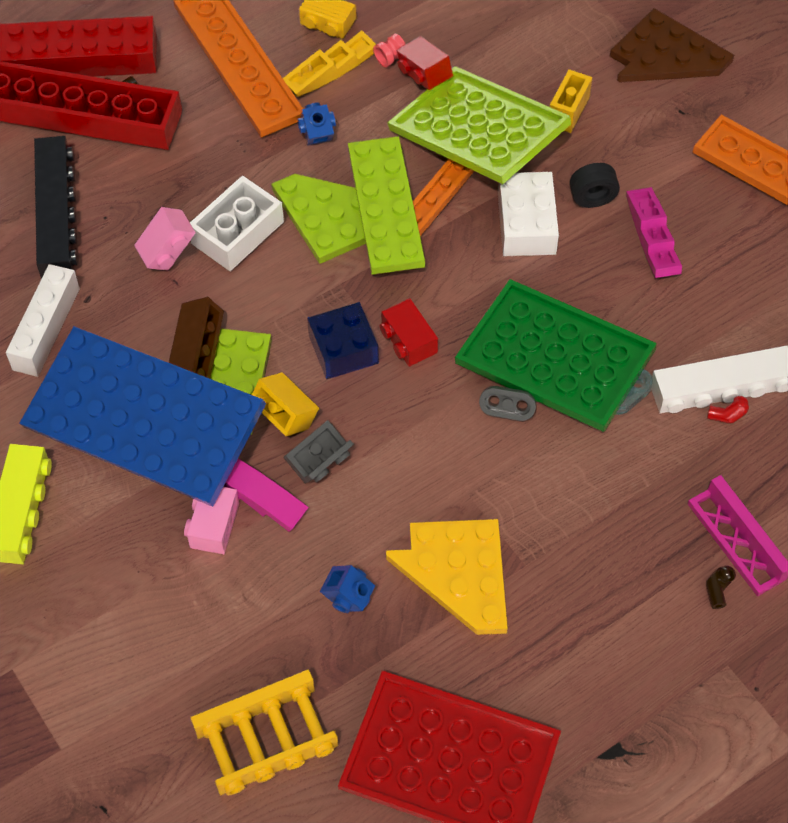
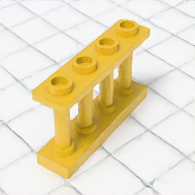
[190,669,338,795]

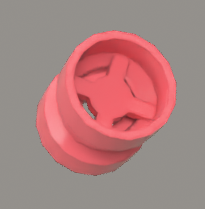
[373,34,406,67]

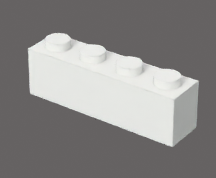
[6,264,80,377]

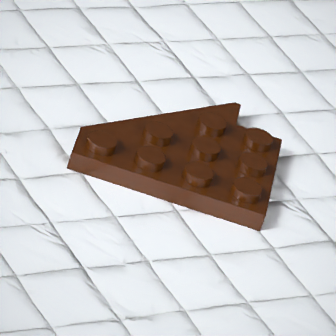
[610,8,735,82]

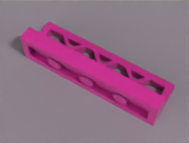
[688,475,788,597]

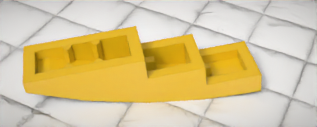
[283,31,376,97]

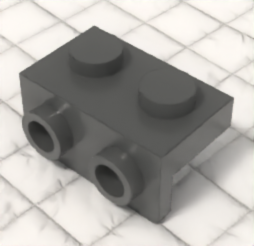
[283,420,354,484]

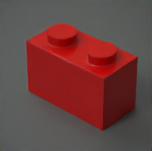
[397,36,453,90]
[379,298,438,367]

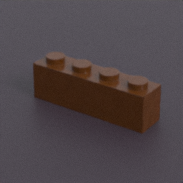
[169,297,224,379]

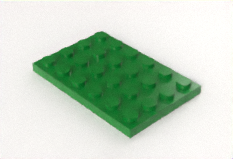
[455,279,657,432]

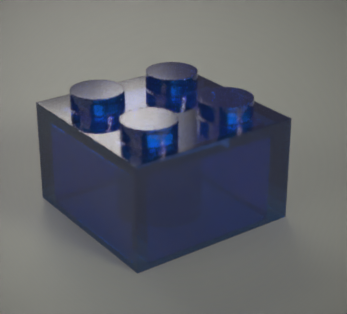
[307,302,379,380]

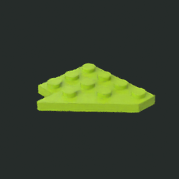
[271,174,366,264]

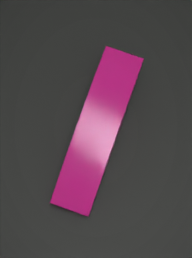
[626,187,682,278]
[224,459,309,532]

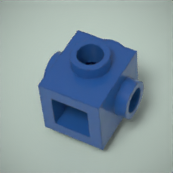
[297,103,336,145]
[320,565,375,613]

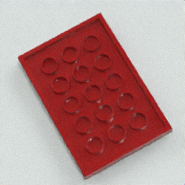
[338,670,561,823]

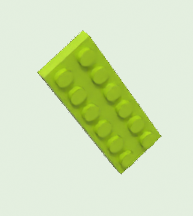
[348,136,425,275]

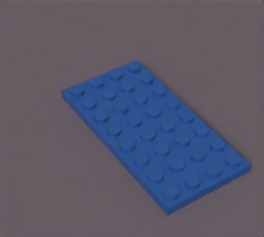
[19,326,266,507]

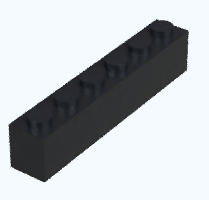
[34,136,78,279]

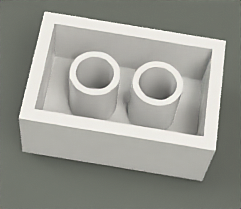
[498,172,559,256]
[190,175,284,271]

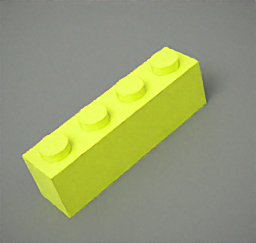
[0,444,52,565]

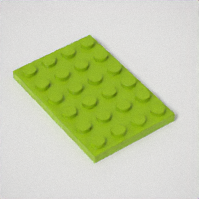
[387,66,571,184]

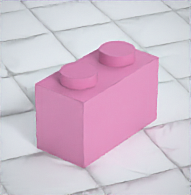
[134,207,196,271]
[184,487,239,554]

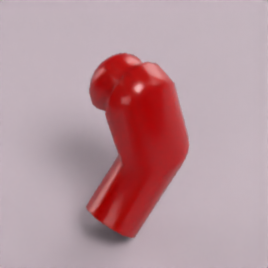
[707,396,749,424]

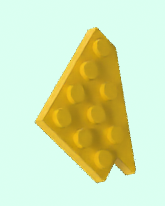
[386,519,508,635]

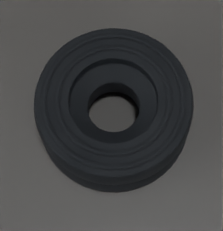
[570,163,620,208]

